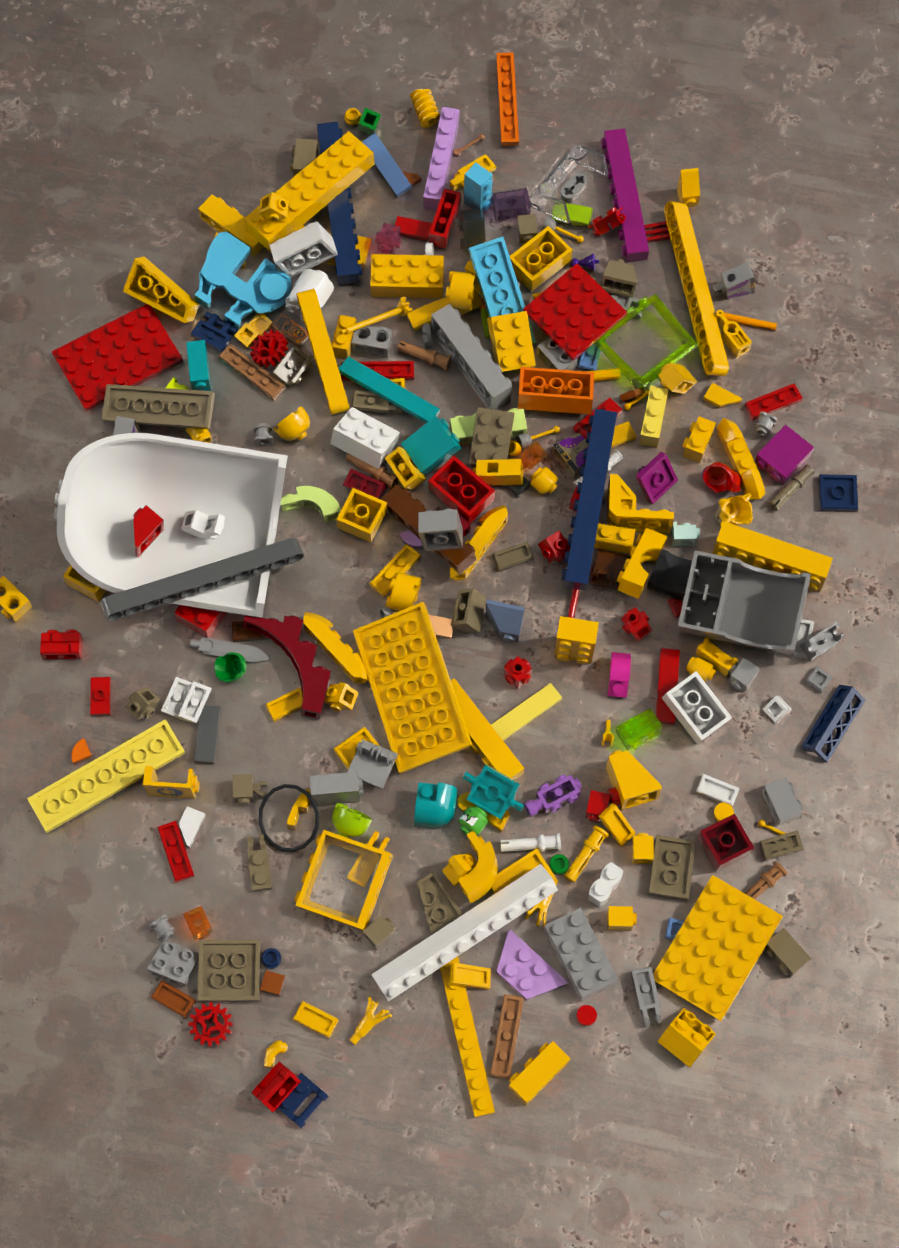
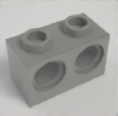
[351,325,392,358]

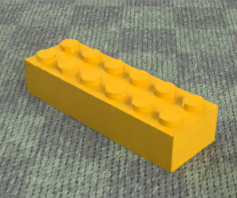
[712,521,833,592]

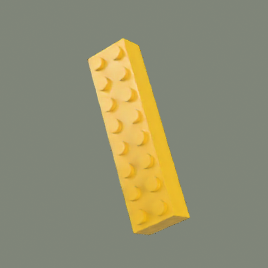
[244,131,375,252]

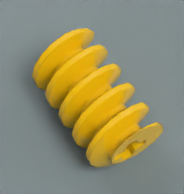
[410,89,440,128]

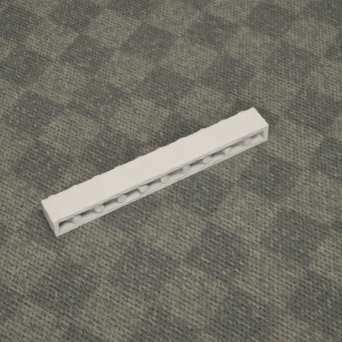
[371,864,558,1002]

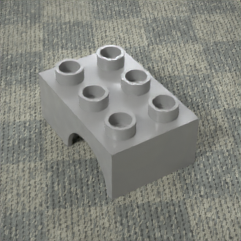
[678,550,811,656]

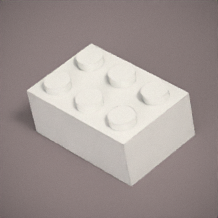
[270,221,338,278]
[330,407,400,469]
[662,671,732,744]

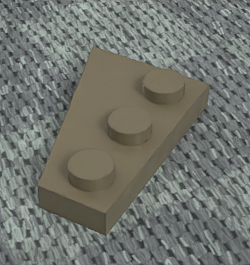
[417,871,463,935]

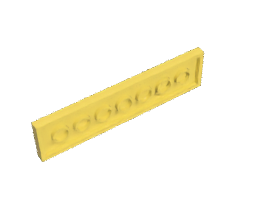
[27,719,185,833]

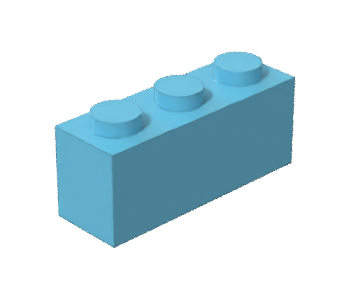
[464,162,493,215]

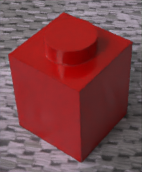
[585,790,610,823]

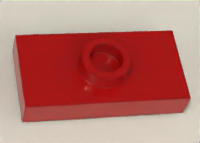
[90,677,111,716]

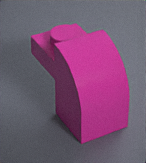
[607,652,631,698]

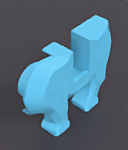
[194,232,292,329]

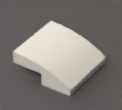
[161,677,212,724]

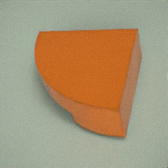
[72,738,92,764]

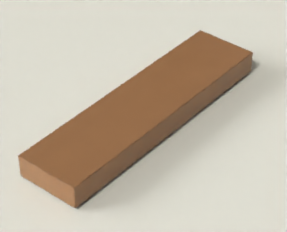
[218,344,286,401]
[490,994,524,1079]

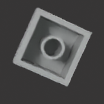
[418,509,463,551]

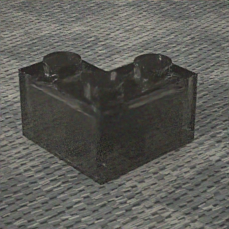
[457,209,486,255]

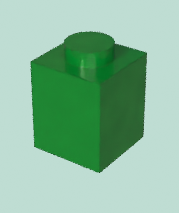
[357,108,381,136]

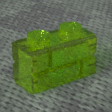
[616,708,662,751]

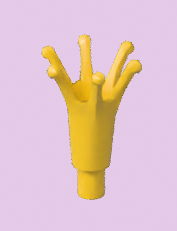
[524,881,557,927]
[349,997,392,1045]

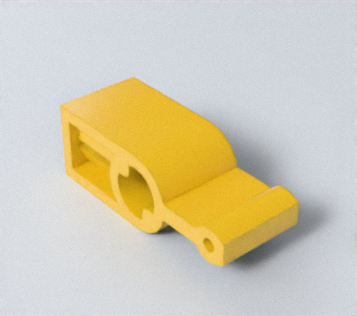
[716,309,752,358]

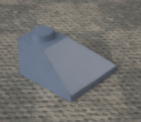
[485,599,525,643]

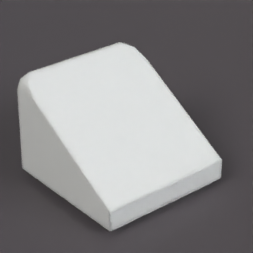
[762,695,792,723]

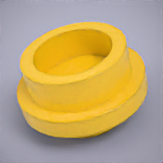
[344,108,361,126]

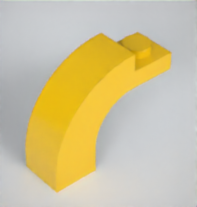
[458,831,498,904]

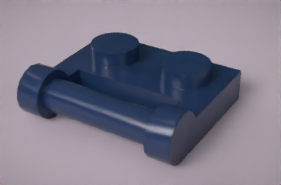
[278,1072,329,1129]

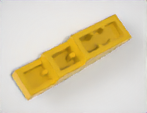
[407,289,483,331]

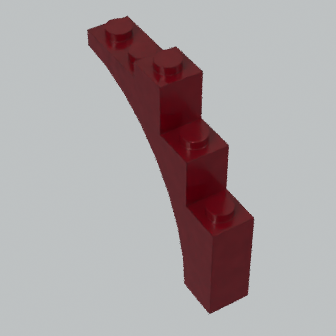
[243,615,331,720]

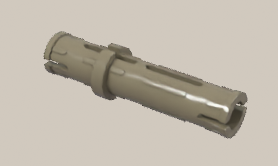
[769,464,815,511]

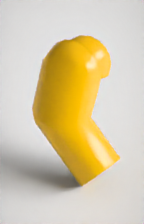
[263,1040,288,1068]

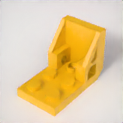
[606,474,674,534]

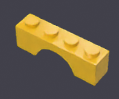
[617,528,667,599]

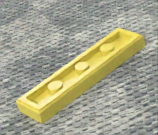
[491,683,562,741]

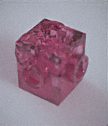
[375,223,402,254]

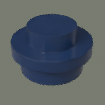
[261,948,281,969]

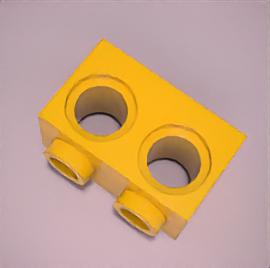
[0,576,32,622]

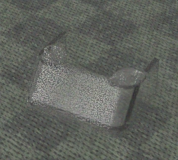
[528,145,609,224]

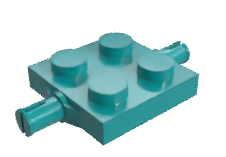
[462,765,524,819]

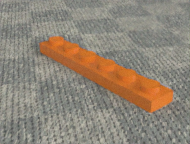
[496,52,519,146]

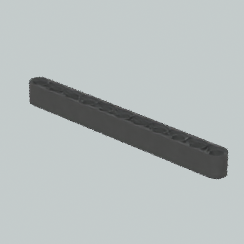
[100,538,304,621]

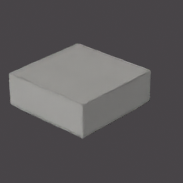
[806,666,833,693]

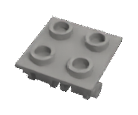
[347,739,398,789]
[147,940,199,986]

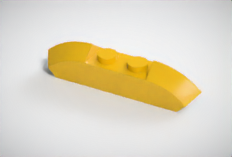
[716,418,766,500]
[450,505,508,581]
[303,612,369,684]

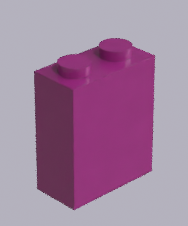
[755,424,814,485]

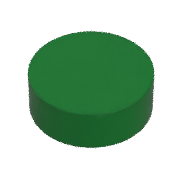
[549,854,569,875]

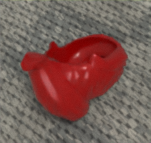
[702,462,741,494]

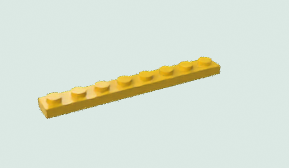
[440,956,495,1118]

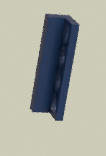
[801,685,865,762]

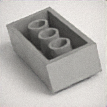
[544,908,619,1002]

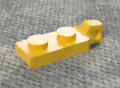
[449,154,496,191]

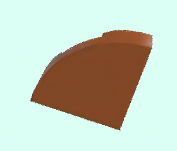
[403,171,422,186]
[620,388,645,402]

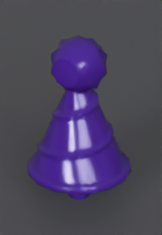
[570,253,599,271]

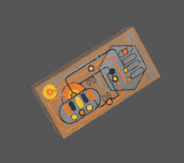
[271,313,309,348]

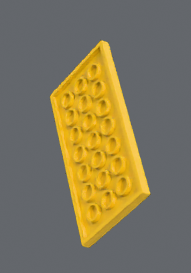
[353,602,473,774]

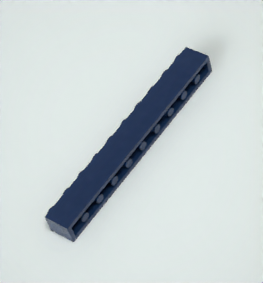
[317,122,363,285]
[561,409,617,591]

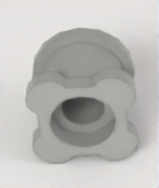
[754,411,777,436]
[254,423,273,446]
[149,914,175,941]

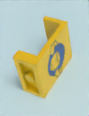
[143,766,200,799]

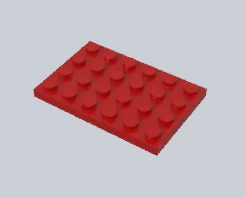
[51,304,183,411]

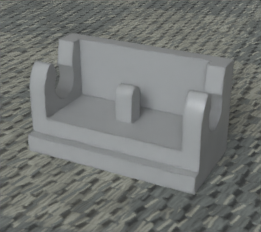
[800,621,844,661]

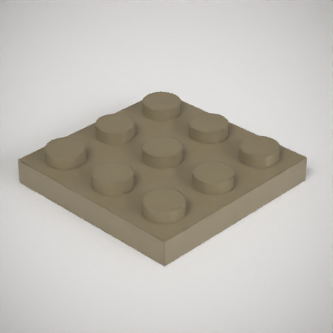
[197,939,261,1002]

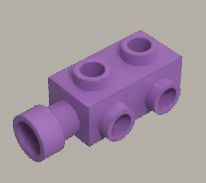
[523,774,582,817]

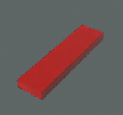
[341,361,414,381]
[655,648,680,725]

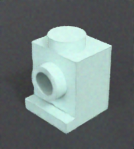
[671,522,700,546]

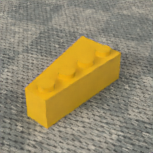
[123,256,200,323]

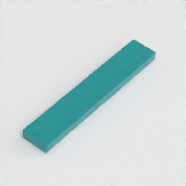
[338,356,440,423]

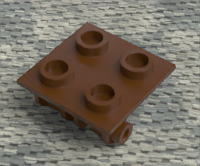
[591,549,631,590]

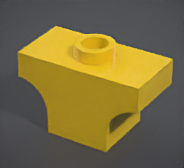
[442,853,478,886]

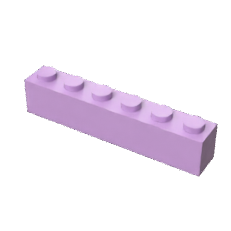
[423,107,460,210]

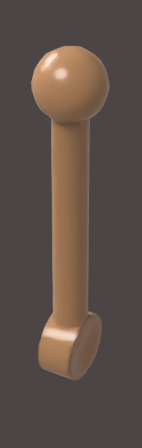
[454,134,485,157]

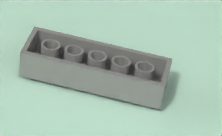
[431,304,512,410]

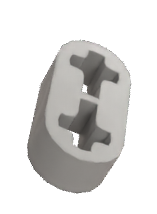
[560,173,588,203]

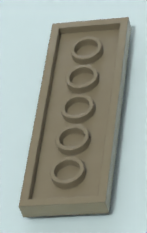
[101,384,215,429]

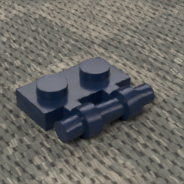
[191,312,238,353]

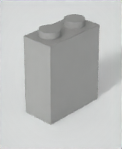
[310,772,364,806]

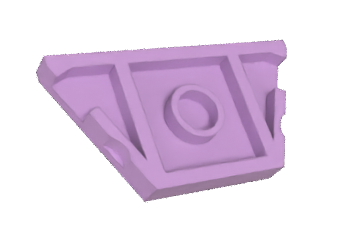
[496,930,568,1000]

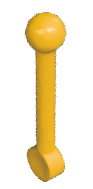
[758,820,786,835]

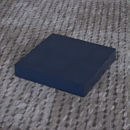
[818,474,858,512]

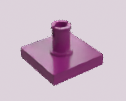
[636,452,678,504]

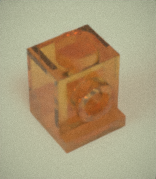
[518,441,548,470]
[183,905,213,940]

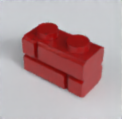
[40,629,83,660]
[251,1062,301,1113]

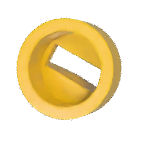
[508,440,522,456]

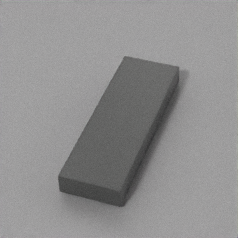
[194,705,221,764]

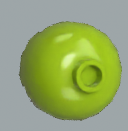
[332,803,372,838]

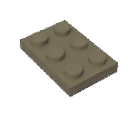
[469,407,515,464]
[648,835,696,901]

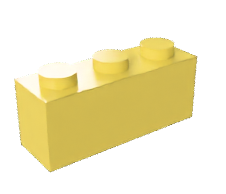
[639,386,669,448]

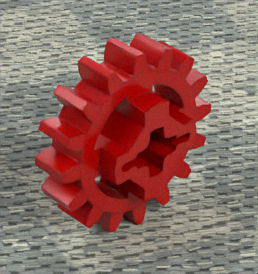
[250,329,289,368]
[188,1002,233,1048]

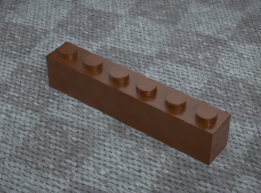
[381,485,476,575]

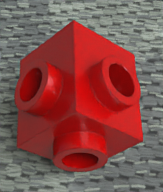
[538,530,571,563]
[620,607,653,642]
[504,656,532,689]

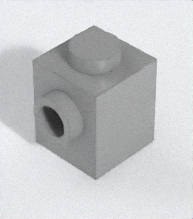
[729,658,760,692]

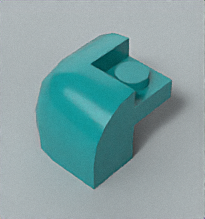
[414,782,458,829]

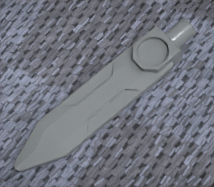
[190,637,270,663]

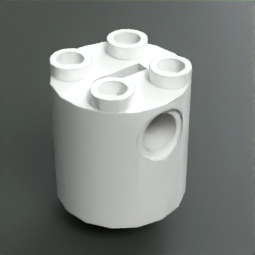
[285,269,334,321]

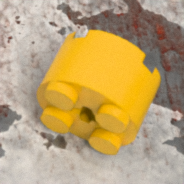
[446,271,477,310]
[385,572,422,611]

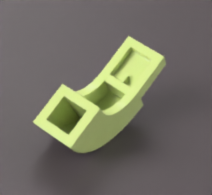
[280,486,341,523]

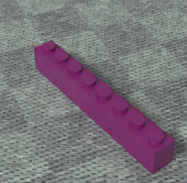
[601,128,649,263]

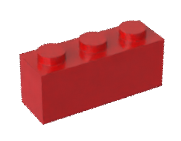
[429,188,461,249]

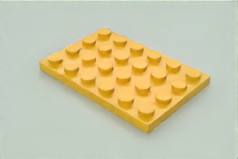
[653,875,783,1022]

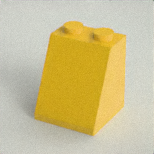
[606,750,662,811]

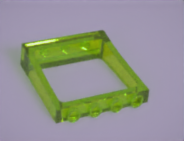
[594,293,698,389]

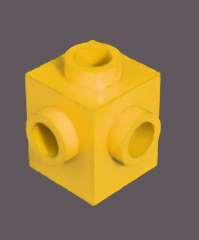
[258,192,289,223]
[324,682,359,712]

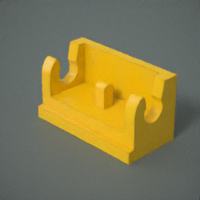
[695,637,738,677]

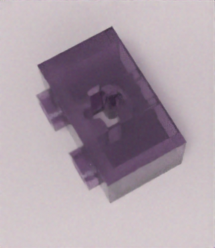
[491,188,531,221]

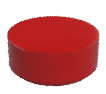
[607,787,621,807]
[576,1005,597,1026]

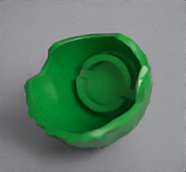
[214,652,247,682]

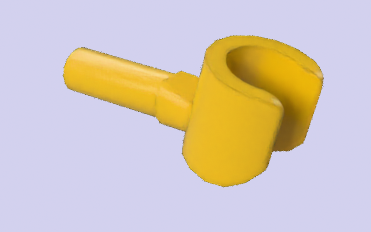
[601,720,614,747]

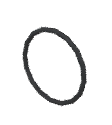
[258,784,319,852]

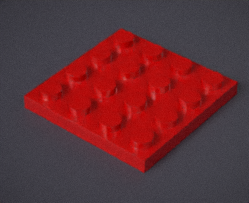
[523,263,627,361]

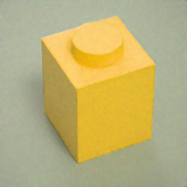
[632,833,654,864]
[607,906,637,931]

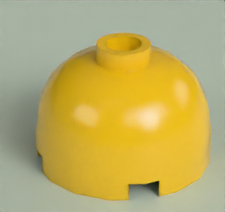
[273,406,310,441]

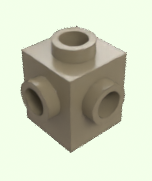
[125,687,160,720]

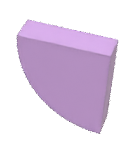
[399,530,422,549]

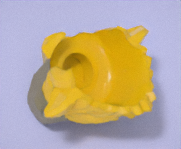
[714,493,753,526]

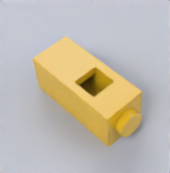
[473,459,524,486]

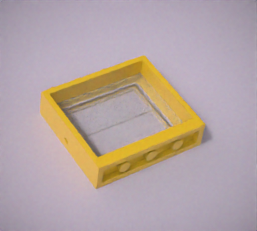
[294,830,393,930]

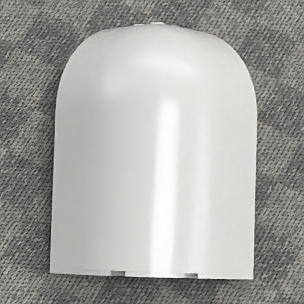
[54,433,288,617]

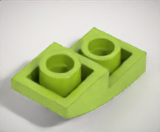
[552,203,593,226]

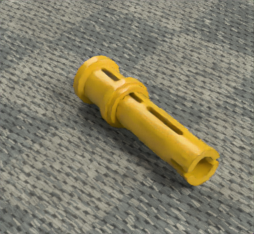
[564,825,609,883]

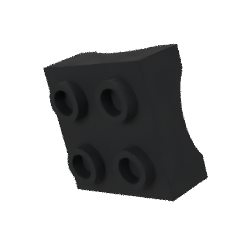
[647,549,692,600]

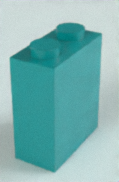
[186,340,212,391]
[401,416,461,475]

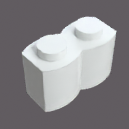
[588,862,623,908]

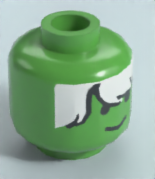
[458,806,488,835]

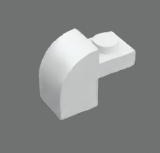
[181,510,225,540]

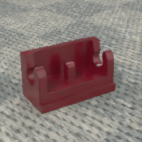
[343,469,386,500]

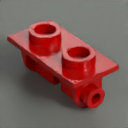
[588,207,626,236]

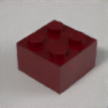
[697,814,754,871]

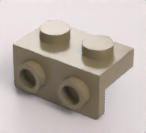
[271,345,314,387]

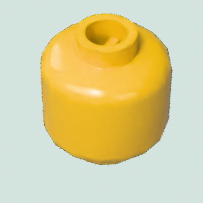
[530,467,558,495]

